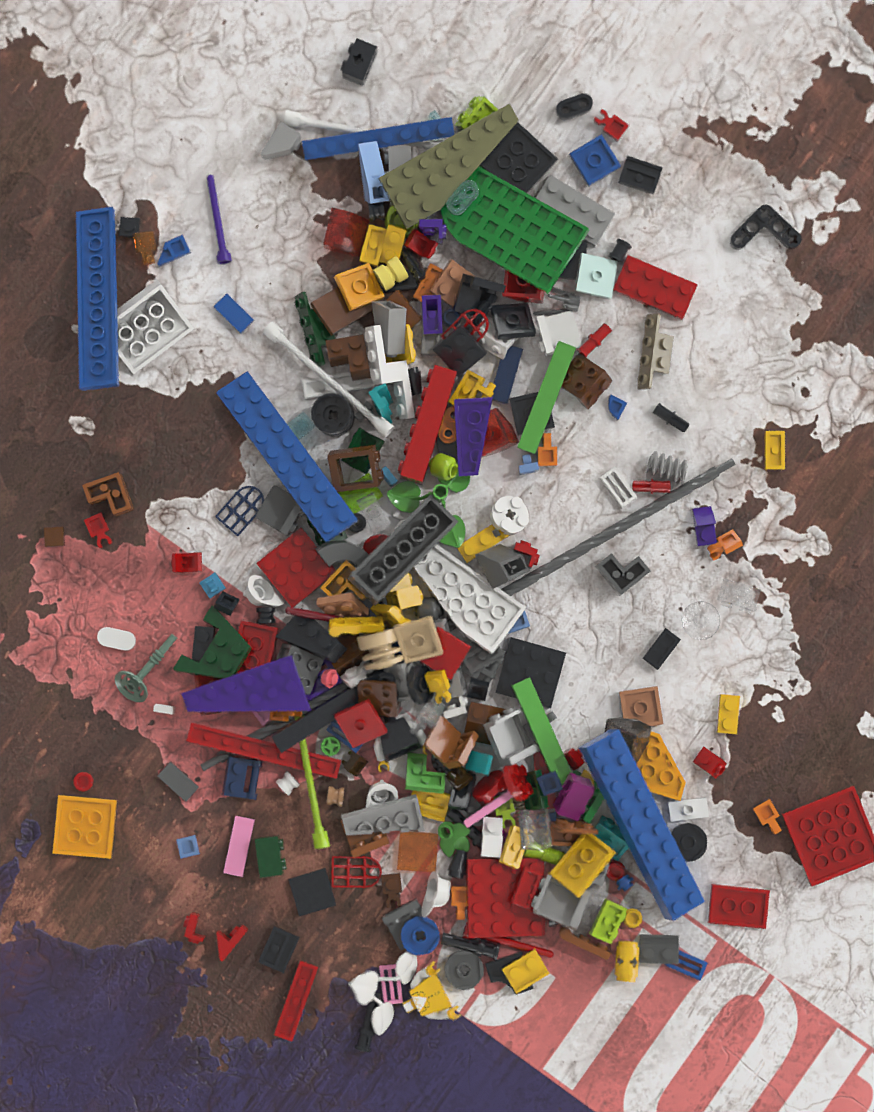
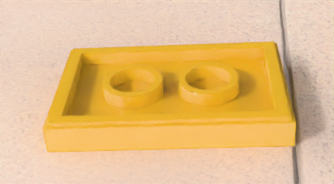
[549,833,616,898]

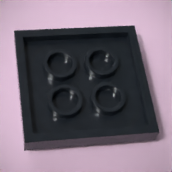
[480,122,558,193]
[495,637,566,708]

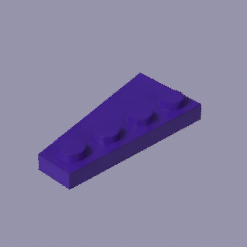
[454,397,493,476]

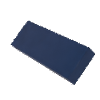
[492,346,523,404]

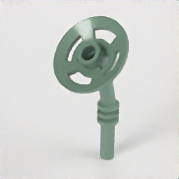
[115,633,177,702]

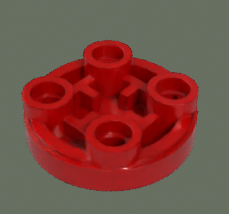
[503,764,533,801]
[472,770,507,805]

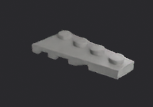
[341,794,425,835]

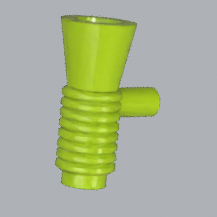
[523,836,565,865]

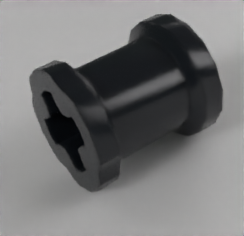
[608,238,632,264]

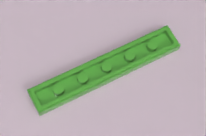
[517,341,576,455]
[511,678,572,792]

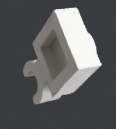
[340,660,375,689]

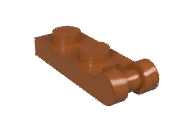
[559,927,611,960]

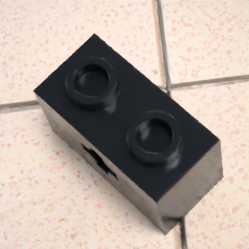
[340,38,378,86]

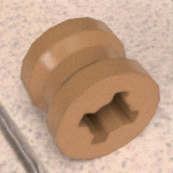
[327,786,345,807]

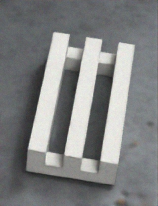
[599,467,637,509]

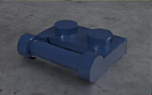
[222,756,263,800]

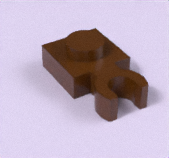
[381,873,402,908]

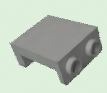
[483,707,540,767]
[531,874,592,931]

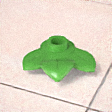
[438,821,470,857]

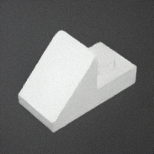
[481,817,503,858]

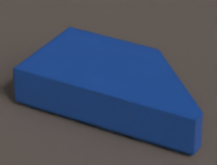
[157,234,191,267]

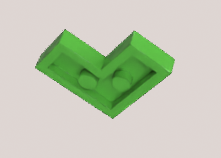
[405,753,445,794]

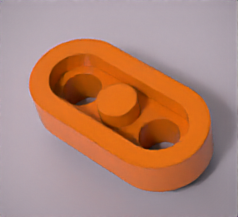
[439,406,456,444]

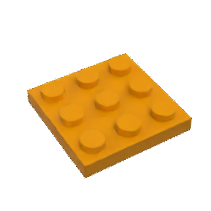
[53,795,117,859]

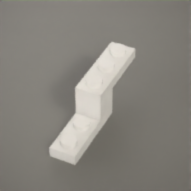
[365,325,415,419]

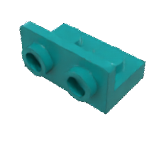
[368,383,393,423]
[593,815,629,861]

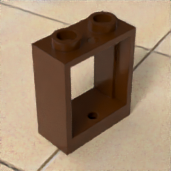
[327,445,384,492]

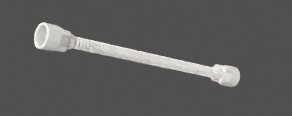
[284,110,444,150]
[263,322,394,438]

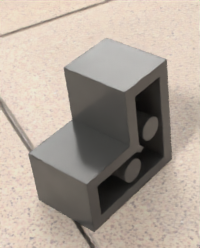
[595,553,651,596]

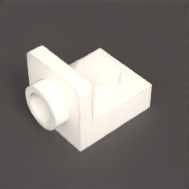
[443,696,469,719]

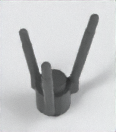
[533,287,580,315]

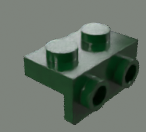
[341,427,385,475]

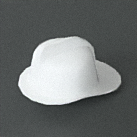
[243,575,286,606]
[366,780,398,808]
[421,871,451,917]

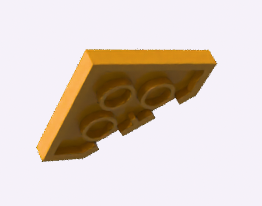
[632,728,686,801]

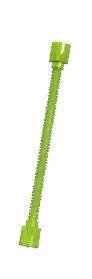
[294,716,330,849]

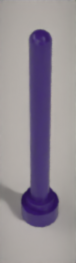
[206,174,232,264]

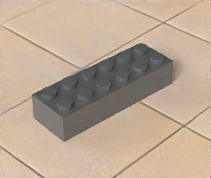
[348,495,458,606]

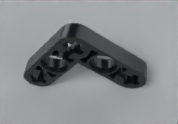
[730,204,802,250]

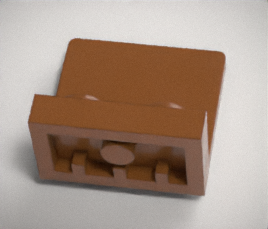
[340,820,390,858]

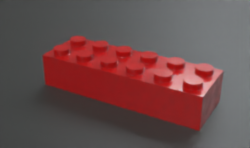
[398,365,457,485]

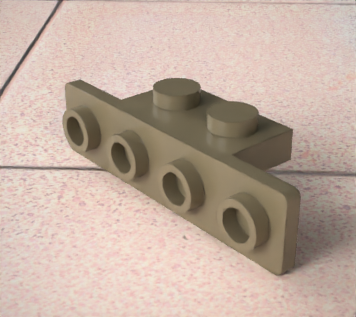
[637,313,674,390]

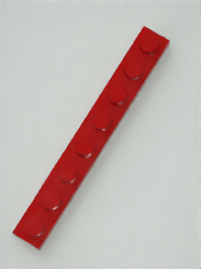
[186,722,341,779]

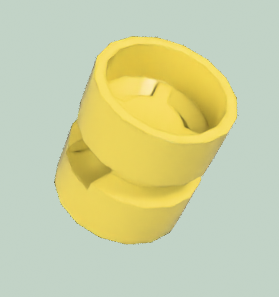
[373,256,409,291]

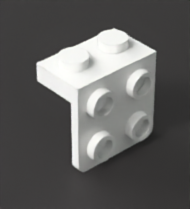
[534,311,582,357]

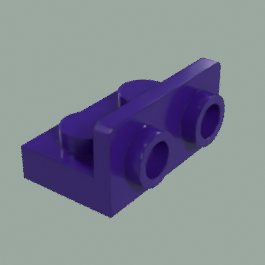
[419,219,446,244]

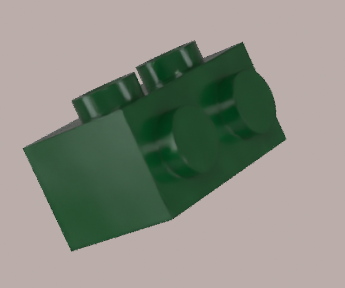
[255,835,287,878]

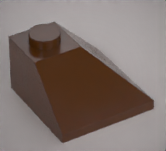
[464,701,505,745]

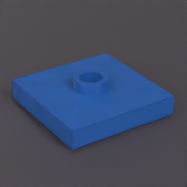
[569,134,621,187]

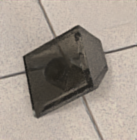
[605,718,651,764]

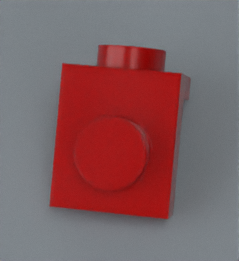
[404,229,438,259]
[513,540,540,568]
[171,552,202,573]
[693,746,727,779]
[183,912,205,944]

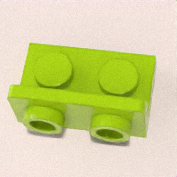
[455,96,498,130]
[589,898,627,944]

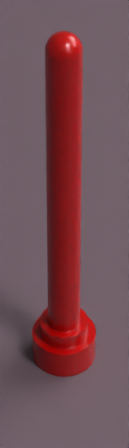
[462,922,554,958]

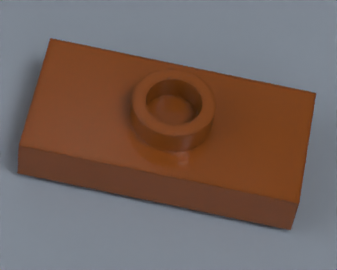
[385,290,422,329]

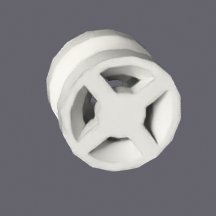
[276,771,300,795]

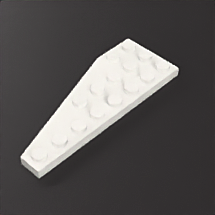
[390,520,526,654]

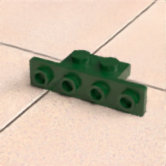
[294,292,336,367]

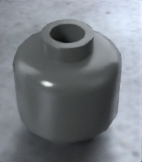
[414,597,444,620]

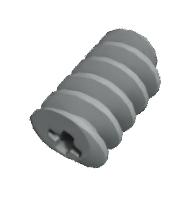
[645,451,688,484]

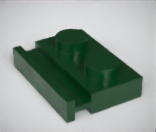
[524,769,549,812]

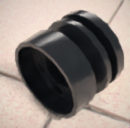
[311,393,355,437]

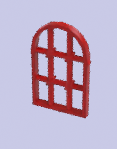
[441,309,489,342]
[331,856,382,889]

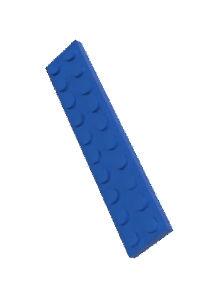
[76,207,119,391]
[216,371,358,543]

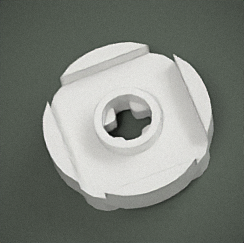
[490,496,529,535]

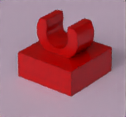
[564,748,585,771]

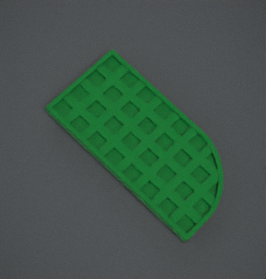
[441,166,589,294]

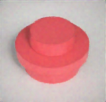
[321,669,338,688]

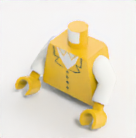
[403,961,461,1020]

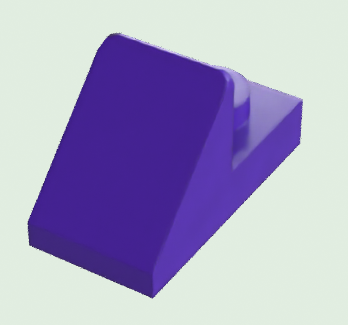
[422,295,443,334]
[692,506,717,547]

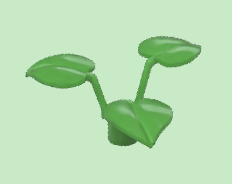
[387,462,470,548]

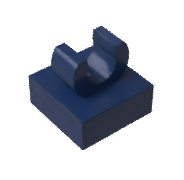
[537,770,563,796]

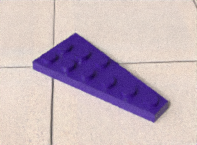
[181,655,311,712]

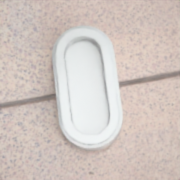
[97,627,136,651]

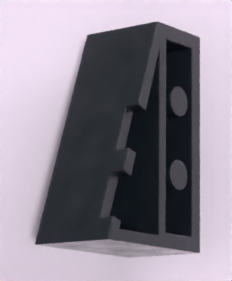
[276,608,347,664]

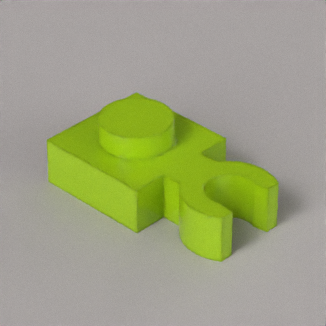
[493,794,516,828]

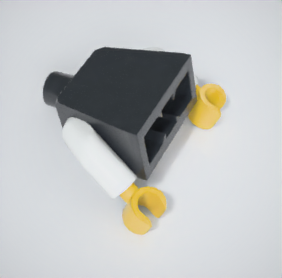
[374,716,428,772]

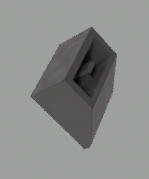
[475,544,530,589]

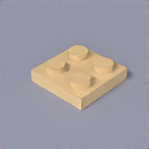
[394,616,443,664]

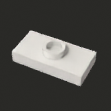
[668,797,709,821]

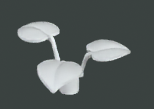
[350,951,417,1035]

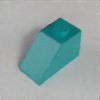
[465,750,493,775]

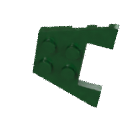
[173,606,252,679]

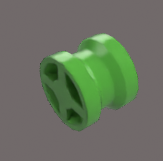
[321,736,341,756]

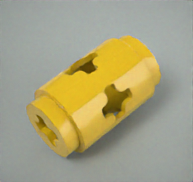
[615,941,640,982]

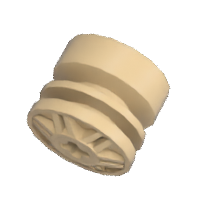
[357,627,404,670]

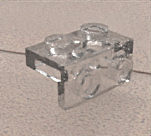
[518,809,552,851]

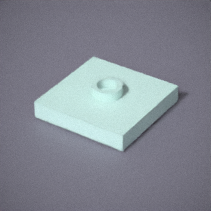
[574,253,618,299]

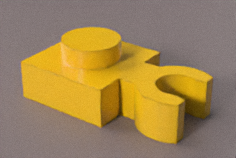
[424,670,451,704]

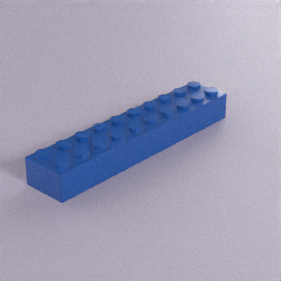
[578,729,705,921]

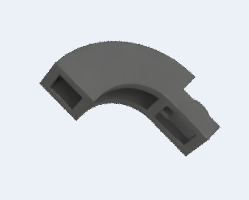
[314,540,369,567]

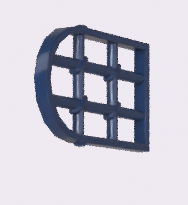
[215,486,264,536]

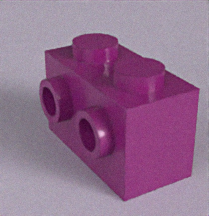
[553,773,595,821]

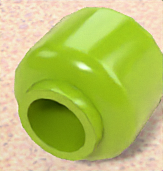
[429,453,458,481]

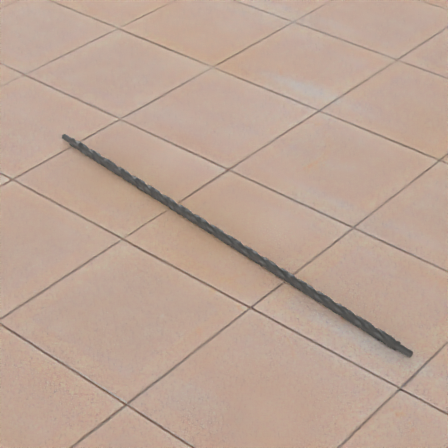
[201,458,736,771]

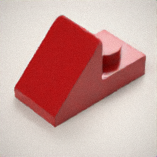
[216,924,248,962]

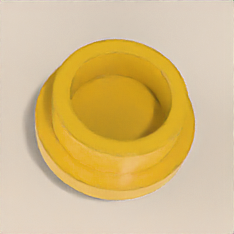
[623,908,642,928]

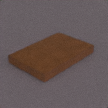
[310,287,373,336]

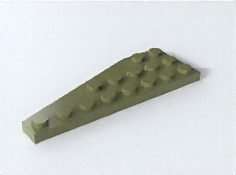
[378,103,519,229]

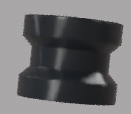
[368,202,385,222]
[256,607,276,624]

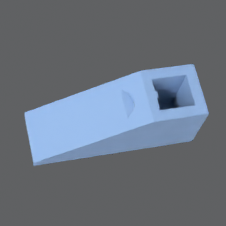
[358,141,389,204]

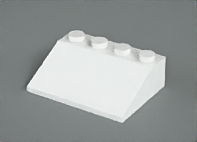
[117,280,194,374]

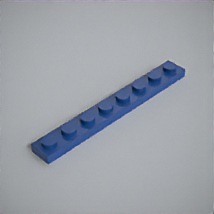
[302,117,455,160]

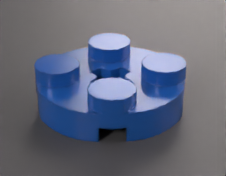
[401,915,439,955]

